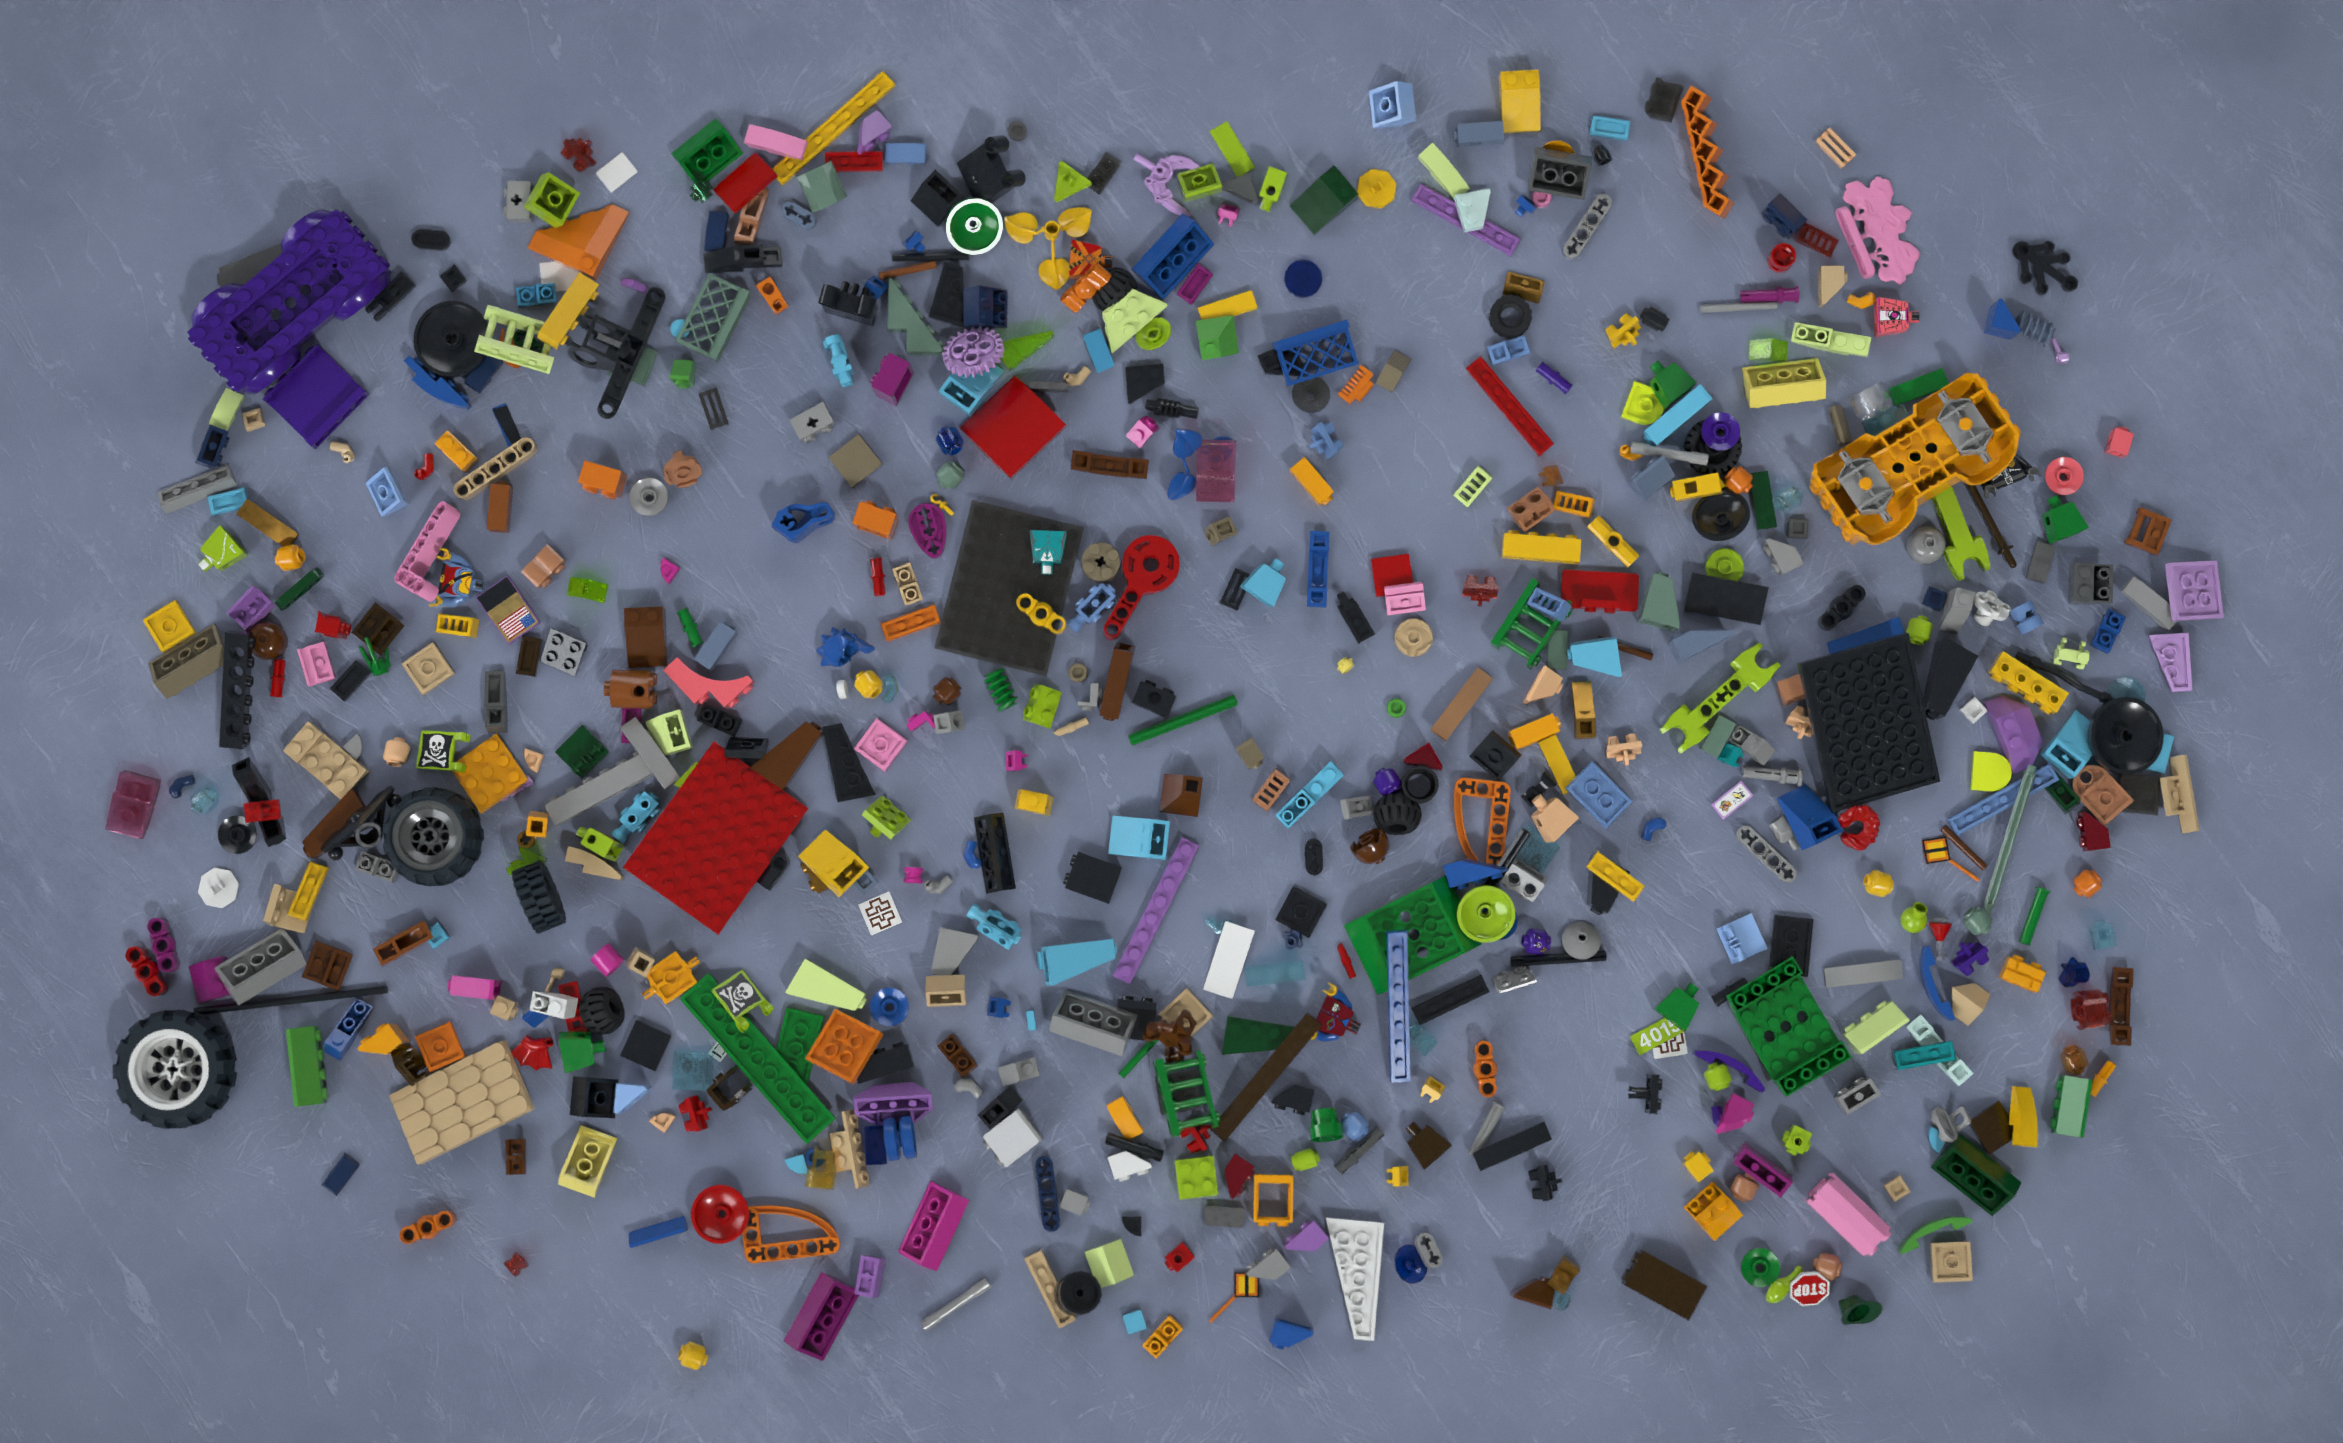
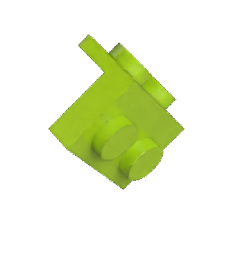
[1023,684,1062,729]

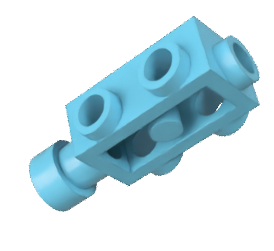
[611,791,660,844]
[966,903,1022,950]

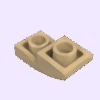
[892,562,923,606]

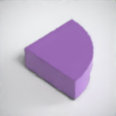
[620,278,648,293]

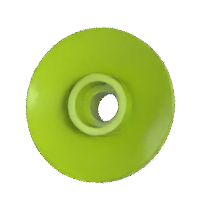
[1135,318,1172,350]

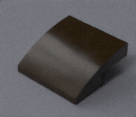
[351,602,405,656]
[1970,1100,2013,1155]

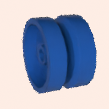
[883,1115,917,1161]

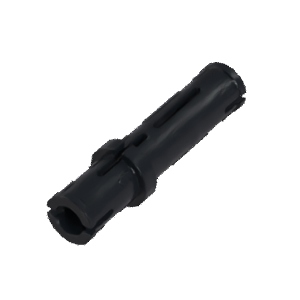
[1105,1132,1164,1162]

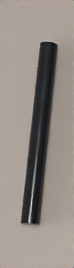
[892,253,969,262]

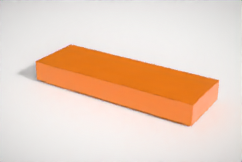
[881,604,941,642]

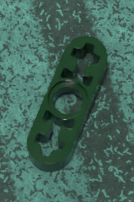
[275,567,324,611]

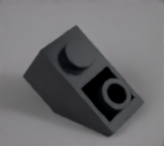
[1271,1085,1315,1115]

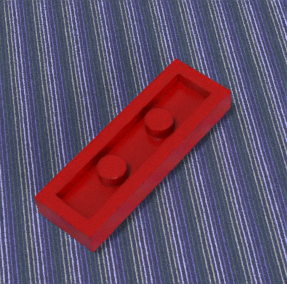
[825,151,883,172]

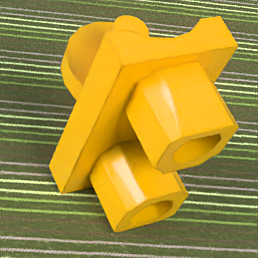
[1605,313,1641,349]

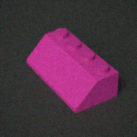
[898,1181,969,1271]

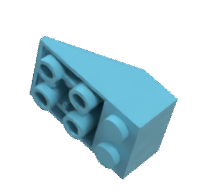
[938,365,1004,417]
[2039,710,2092,779]
[1108,816,1170,861]

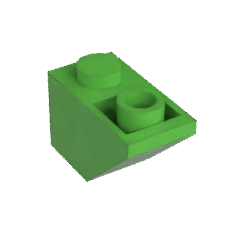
[670,359,696,389]

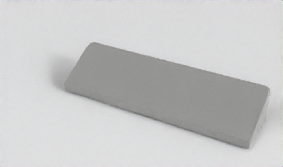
[158,464,237,513]

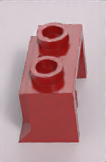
[315,611,351,640]

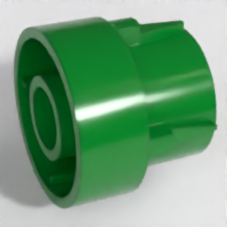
[1309,1108,1344,1142]

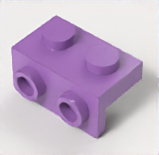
[227,585,276,632]

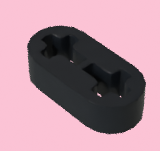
[1305,839,1323,876]

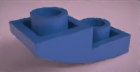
[2090,609,2126,654]

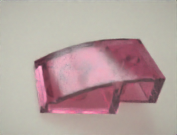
[1196,440,1236,502]
[105,770,162,839]

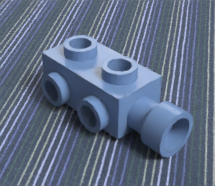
[1066,583,1116,634]

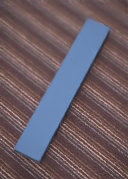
[1947,763,2059,836]

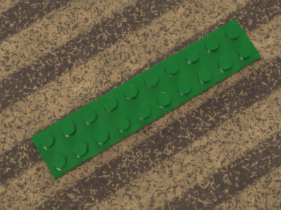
[680,973,836,1145]

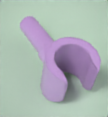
[2051,338,2069,364]

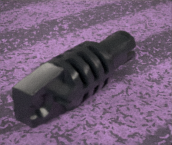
[1145,398,1199,419]

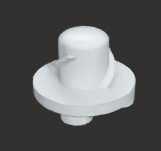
[1973,590,2011,626]

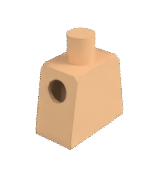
[1531,794,1579,843]

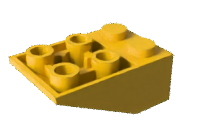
[798,830,869,898]

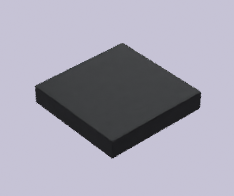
[1469,730,1522,781]
[725,737,768,759]
[1275,886,1327,938]
[620,1020,672,1071]

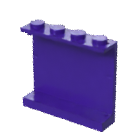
[263,345,369,449]

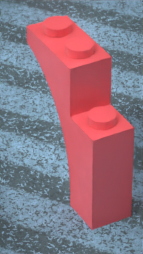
[664,657,755,709]

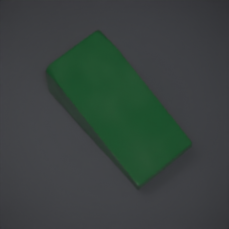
[2044,771,2081,814]

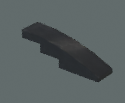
[1473,1122,1552,1171]

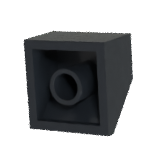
[569,1076,618,1118]

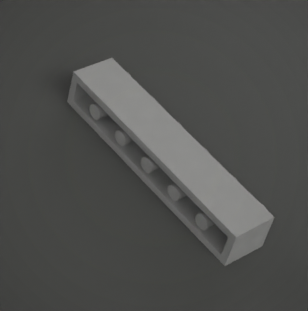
[544,752,653,827]

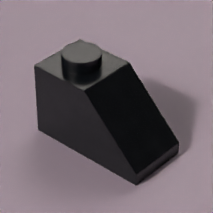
[978,1086,1023,1129]

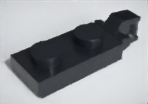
[1337,591,1375,644]

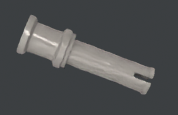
[1742,765,1803,786]

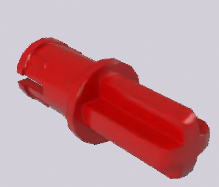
[870,558,886,597]
[270,659,286,698]

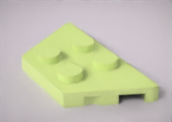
[1102,289,1168,353]

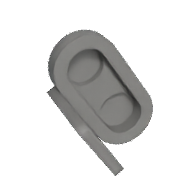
[1930,1106,1971,1142]

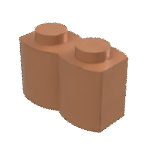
[521,544,567,589]

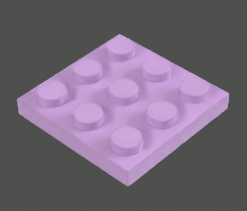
[2165,561,2224,621]

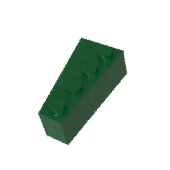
[1222,1016,1294,1055]

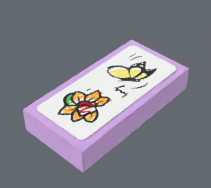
[1711,781,1753,820]

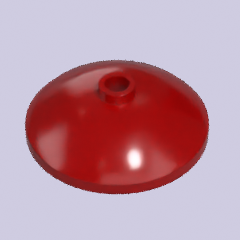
[691,1185,749,1244]

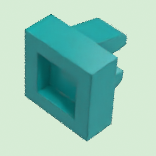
[1717,743,1744,767]

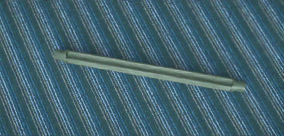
[1983,764,2036,915]

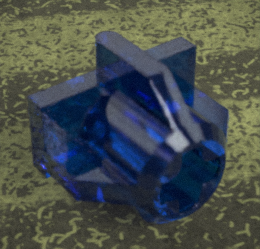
[2058,957,2090,988]

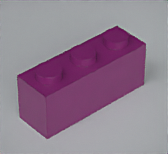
[1733,1142,1793,1198]

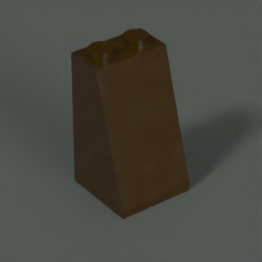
[1621,1249,1707,1321]

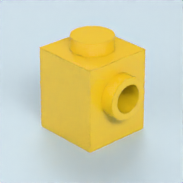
[1682,1151,1714,1182]

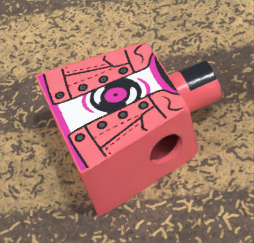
[1874,297,1919,337]

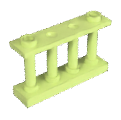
[474,305,554,374]

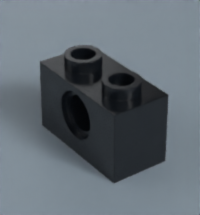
[1132,680,1176,719]

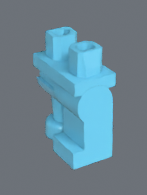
[823,334,855,388]

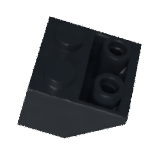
[911,169,964,227]

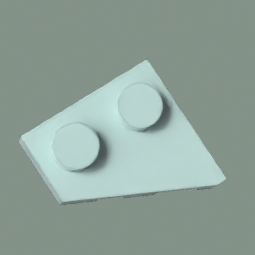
[1454,189,1490,232]

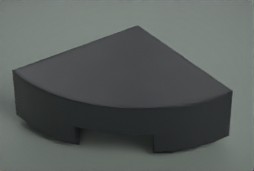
[1122,1216,1141,1236]

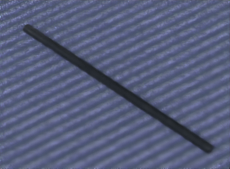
[194,986,388,1015]

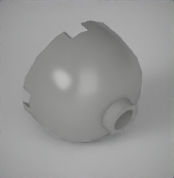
[1906,526,1946,565]

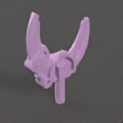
[1134,153,1200,217]

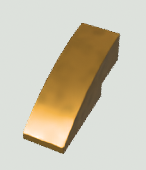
[236,499,299,546]

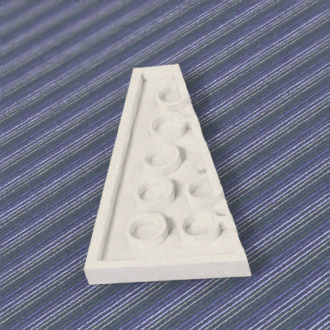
[1325,1217,1384,1341]

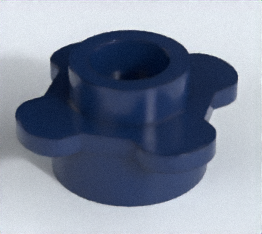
[1282,930,1303,950]

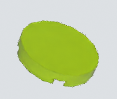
[1705,548,1744,581]

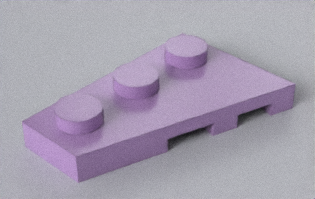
[2148,633,2192,692]

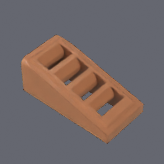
[1252,769,1291,811]

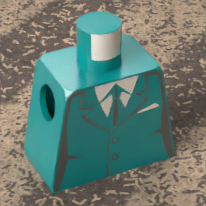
[1030,530,1067,575]

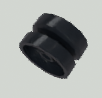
[1054,1271,1102,1316]

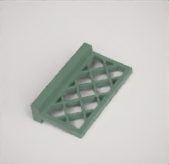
[676,273,752,363]

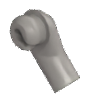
[924,876,953,894]
[954,1079,984,1099]

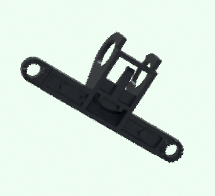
[567,287,666,419]

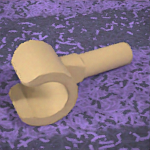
[545,968,565,993]

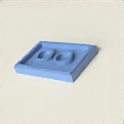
[1564,761,1633,829]

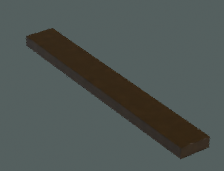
[1210,1012,1322,1142]

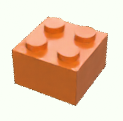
[578,460,627,500]
[852,500,899,540]

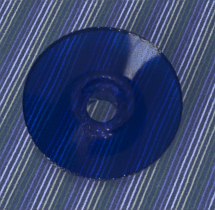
[1394,1245,1427,1284]

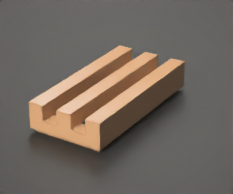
[1815,127,1856,169]

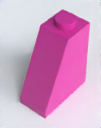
[448,975,502,1000]

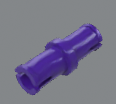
[1535,361,1573,394]

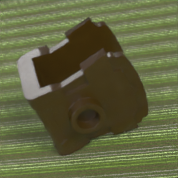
[707,1066,753,1111]

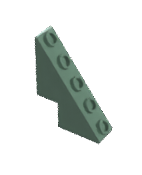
[888,278,945,356]

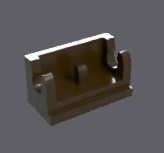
[391,1043,427,1086]

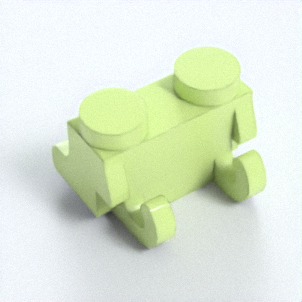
[2052,637,2090,670]

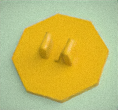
[1357,169,1396,209]

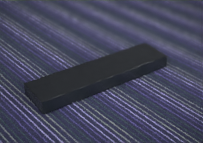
[1411,975,1490,1025]

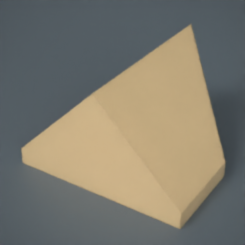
[1952,983,1991,1026]

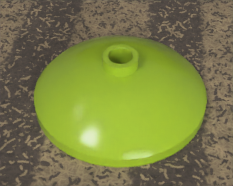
[1457,885,1515,943]

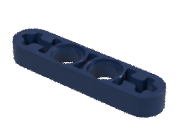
[1035,1156,1060,1232]

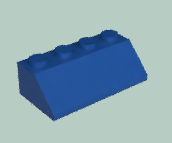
[1131,214,1214,300]

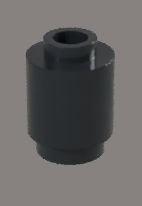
[1640,306,1670,332]

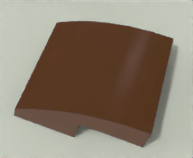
[301,940,353,991]

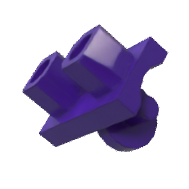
[1951,942,1989,976]

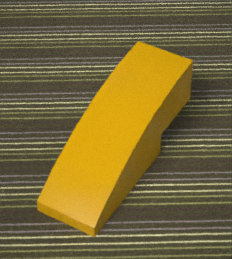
[2009,1086,2038,1147]

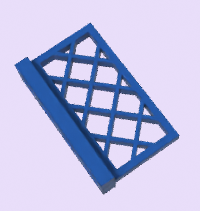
[1272,319,1359,386]

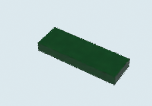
[1750,470,1777,531]

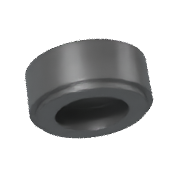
[1008,121,1027,141]

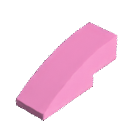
[744,124,808,160]

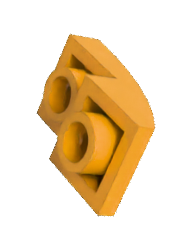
[1107,1096,1144,1139]
[1142,1314,1184,1359]

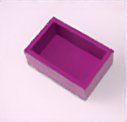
[870,352,914,406]

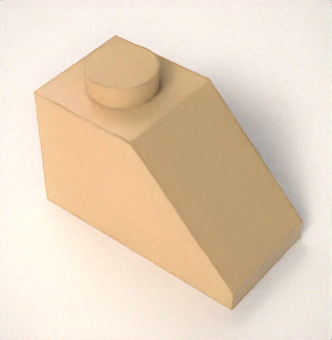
[1818,266,1848,307]

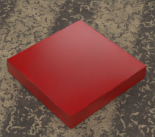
[1371,554,1413,597]

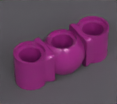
[147,918,180,972]

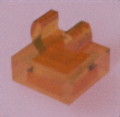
[1538,465,1563,486]

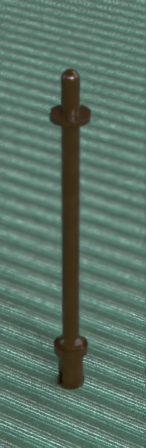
[1966,484,2017,568]

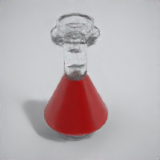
[1929,917,1952,961]

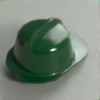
[1838,1295,1883,1325]

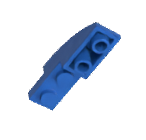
[404,356,471,409]

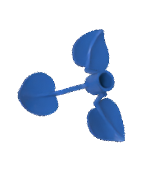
[1167,429,1235,500]

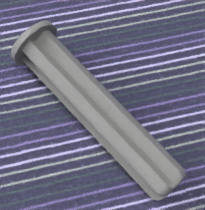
[1468,1101,1506,1157]

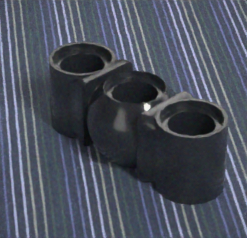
[1818,585,1866,631]

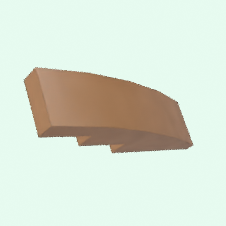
[1430,667,1493,741]

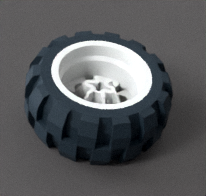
[113,1010,237,1129]

